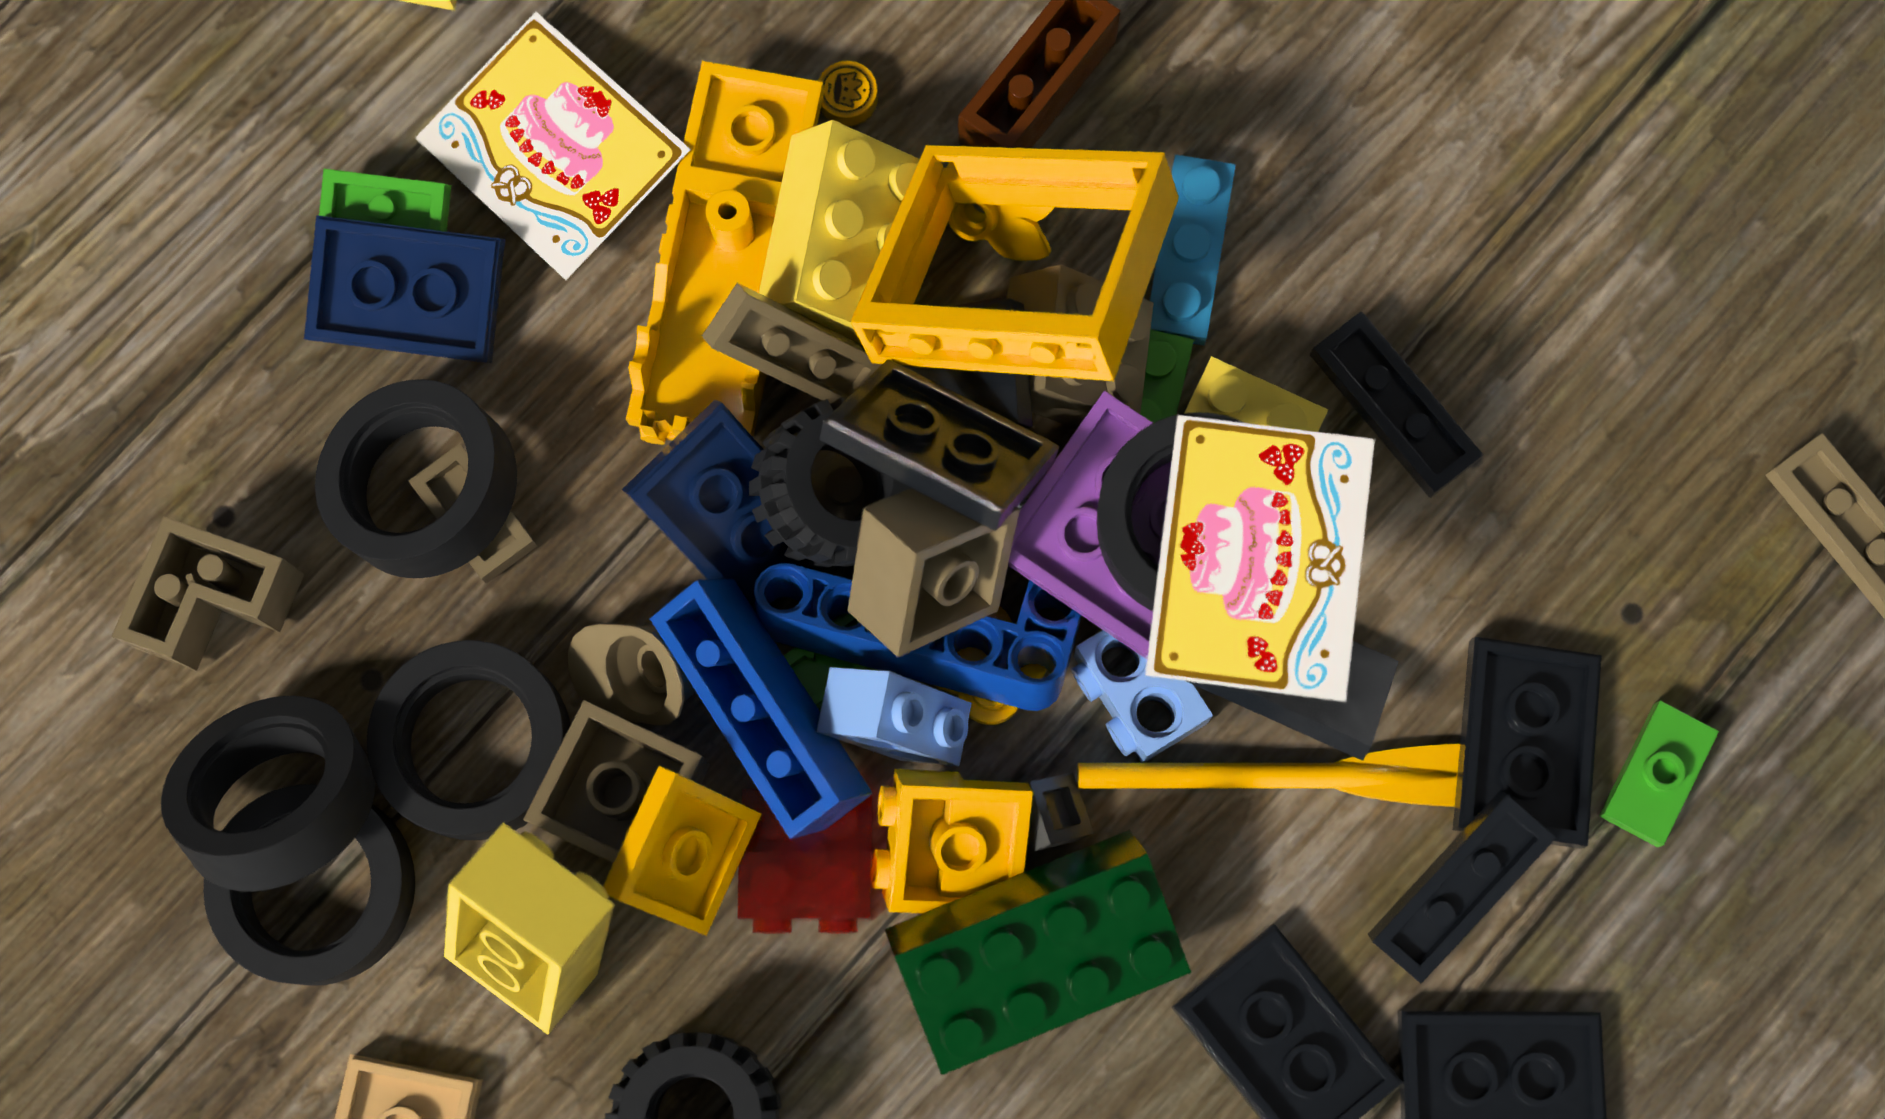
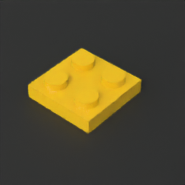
[603,766,762,936]

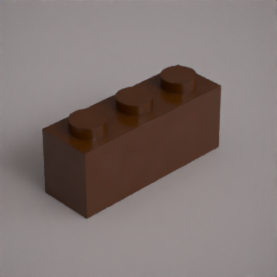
[958,0,1121,148]

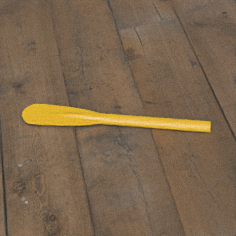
[1077,744,1460,807]

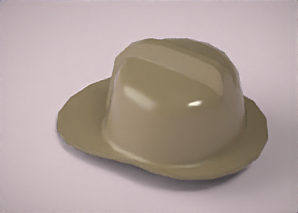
[568,623,695,726]

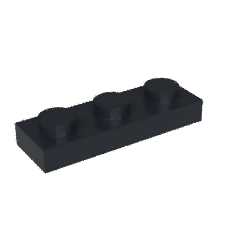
[1310,311,1484,498]
[1368,789,1557,984]

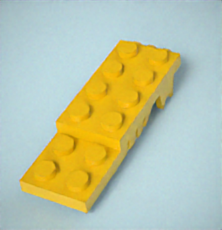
[626,61,824,445]

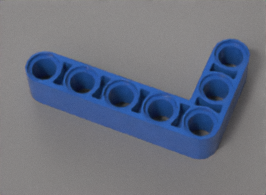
[754,563,1082,711]

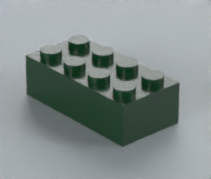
[885,830,1191,1076]

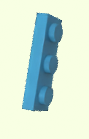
[1149,154,1236,346]

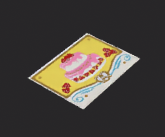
[415,12,691,280]
[1145,415,1375,702]

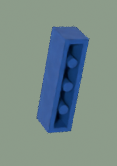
[650,579,873,839]

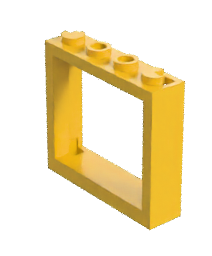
[850,145,1179,381]

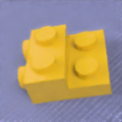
[871,769,1033,913]

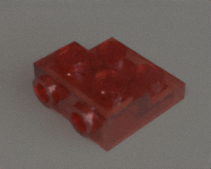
[738,789,873,934]

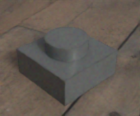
[1027,772,1094,852]

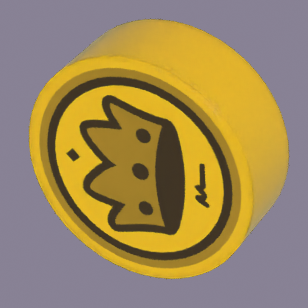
[818,61,878,126]

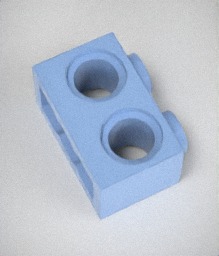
[1071,630,1213,763]
[816,667,972,766]

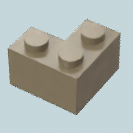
[111,516,304,671]

